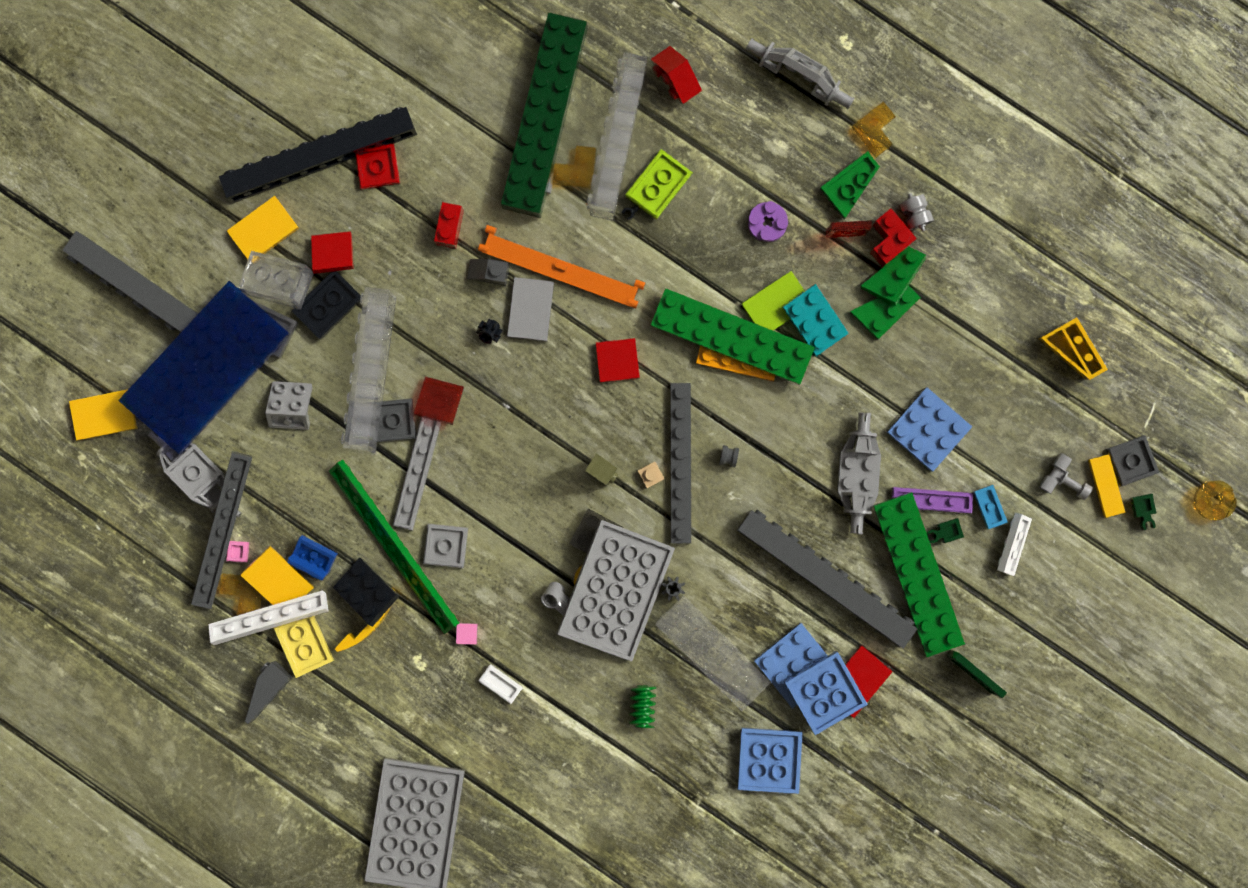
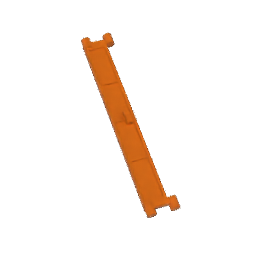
[478,225,646,309]

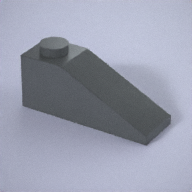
[245,661,293,724]

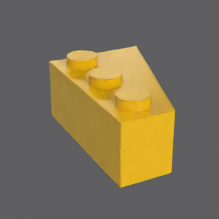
[1039,318,1108,380]

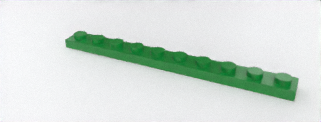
[328,460,460,635]

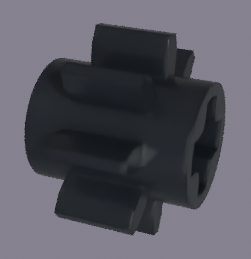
[476,319,503,344]

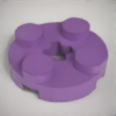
[748,201,788,242]

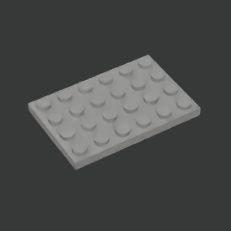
[556,519,675,661]
[365,758,465,888]

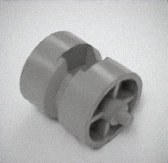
[900,193,934,232]

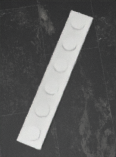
[208,590,328,645]

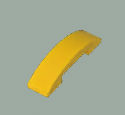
[335,588,395,652]

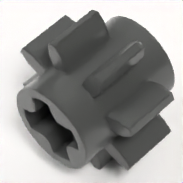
[661,576,685,600]

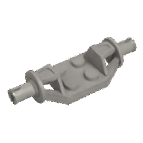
[745,38,855,109]
[837,412,881,534]
[148,427,242,518]

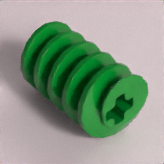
[629,685,656,728]

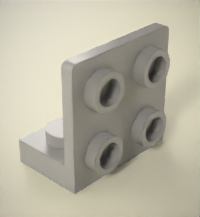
[265,381,313,430]

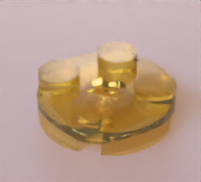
[1193,480,1237,521]

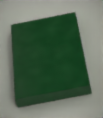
[947,650,1007,698]

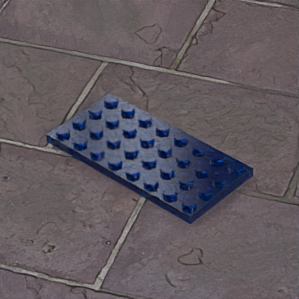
[118,281,291,455]

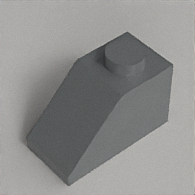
[467,259,510,286]

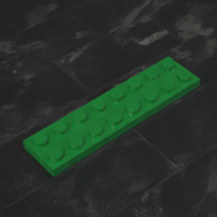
[651,288,815,385]
[873,492,965,657]

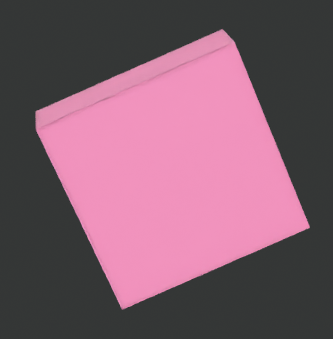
[226,541,249,562]
[456,623,478,644]

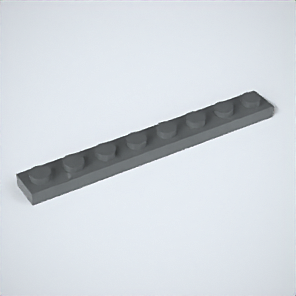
[671,383,691,543]
[191,451,252,609]

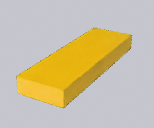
[1088,454,1126,518]

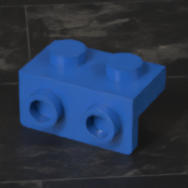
[287,535,338,580]

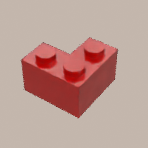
[651,46,702,104]
[870,208,917,268]

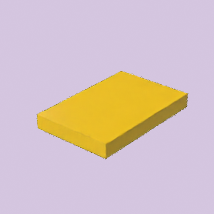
[227,196,299,264]
[69,389,137,441]
[241,546,314,605]

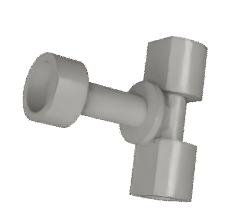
[1039,453,1093,500]

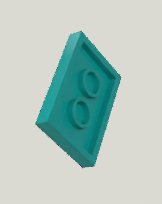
[782,284,849,356]

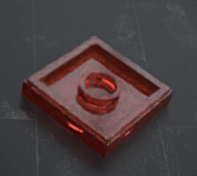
[826,220,872,238]
[414,377,464,425]

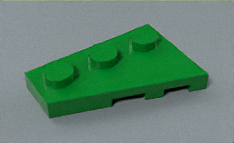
[820,151,880,220]
[861,246,926,306]
[850,286,921,340]

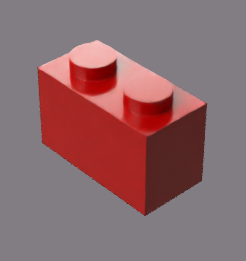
[434,202,464,249]

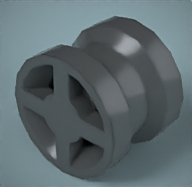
[719,445,739,468]

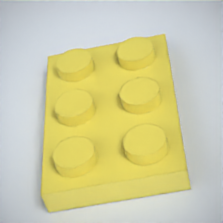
[274,616,334,678]

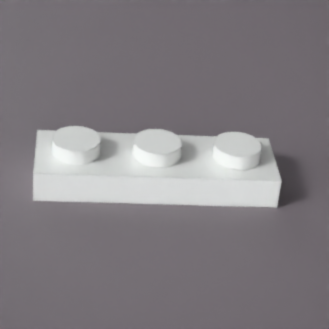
[997,513,1032,576]

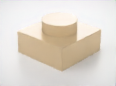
[638,462,665,488]

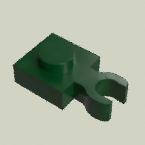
[1130,494,1157,530]
[926,518,964,543]

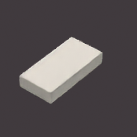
[479,664,523,704]

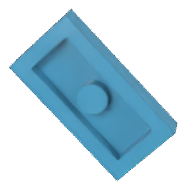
[973,485,1007,529]

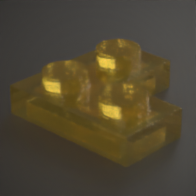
[852,101,896,158]
[553,146,596,188]
[220,573,262,616]

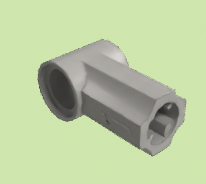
[541,582,570,615]

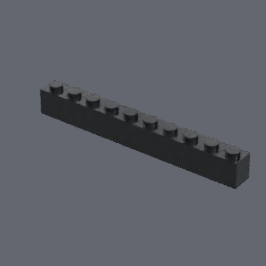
[219,107,417,204]

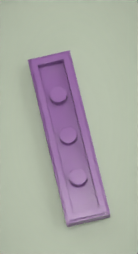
[891,487,973,513]

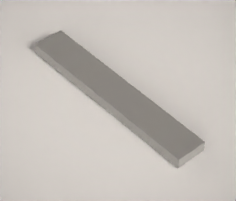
[393,409,444,530]

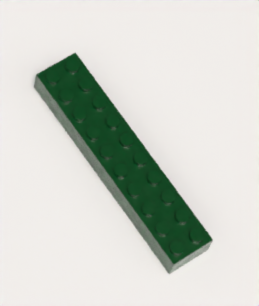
[501,12,588,218]

